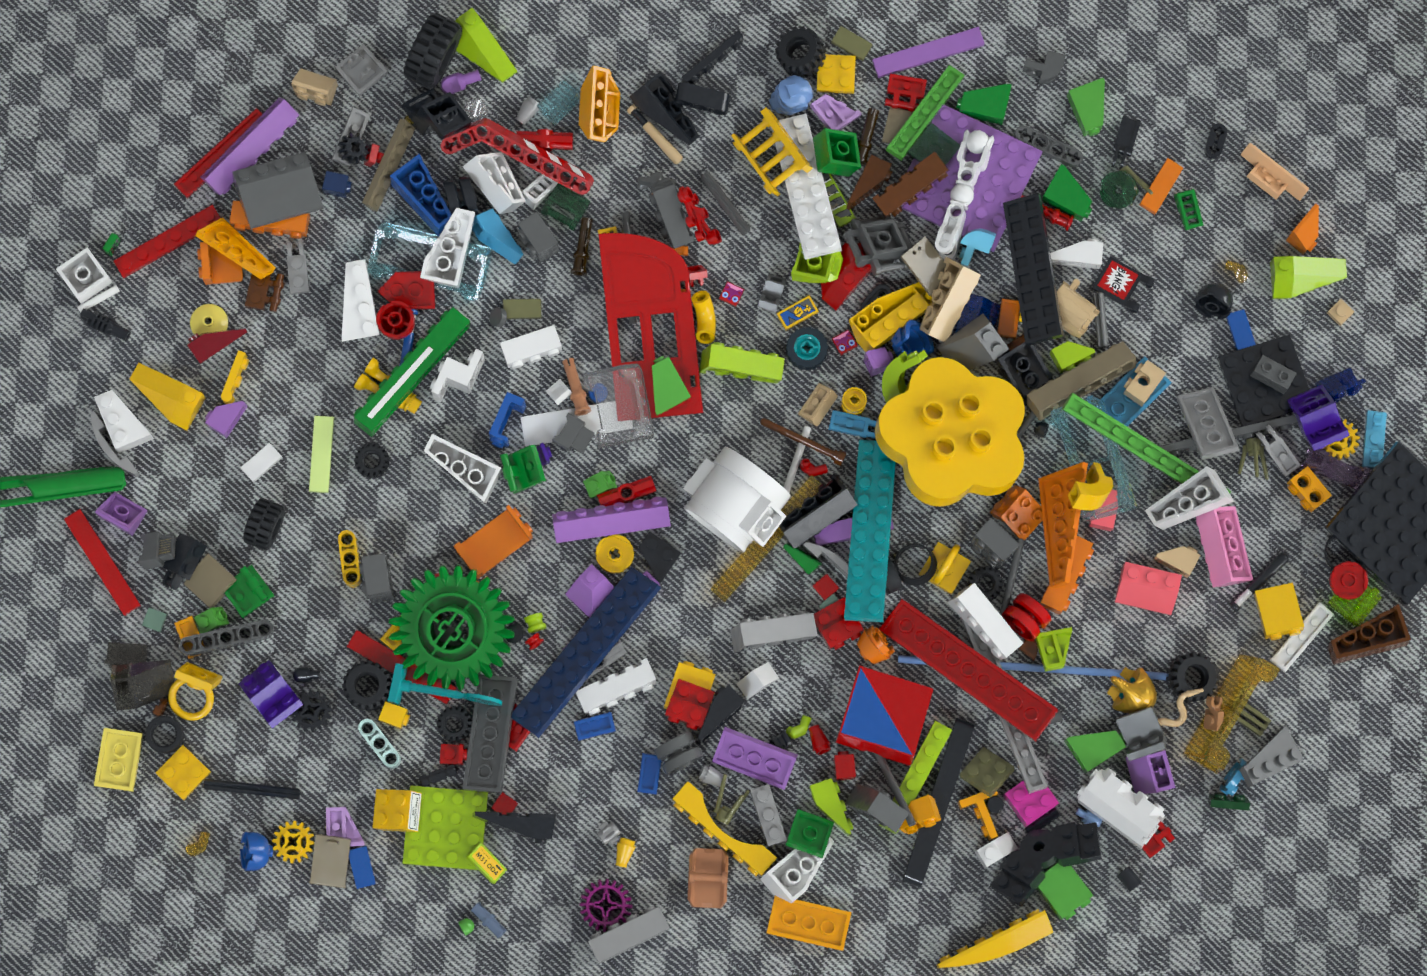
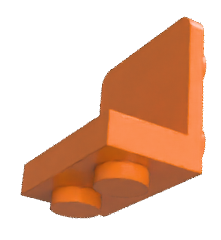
[197,242,243,285]
[990,485,1043,540]

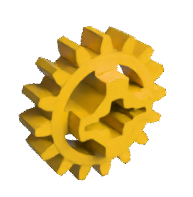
[1320,419,1360,460]
[272,821,315,864]

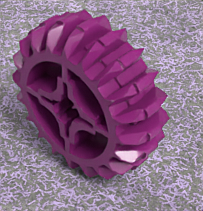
[579,879,632,932]

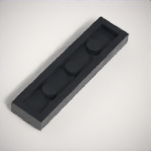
[681,30,743,85]

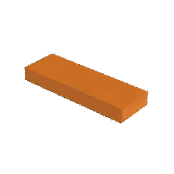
[1139,158,1183,215]

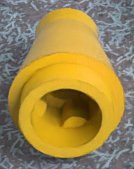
[615,837,636,868]

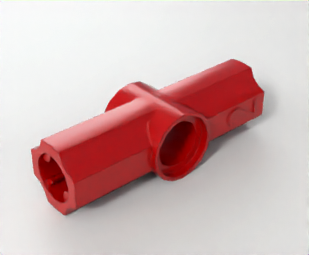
[516,129,573,152]
[597,476,657,506]

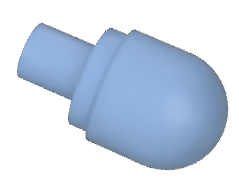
[1075,808,1102,827]

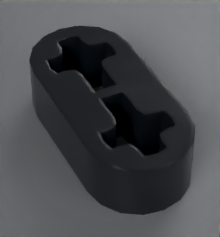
[1204,123,1227,159]

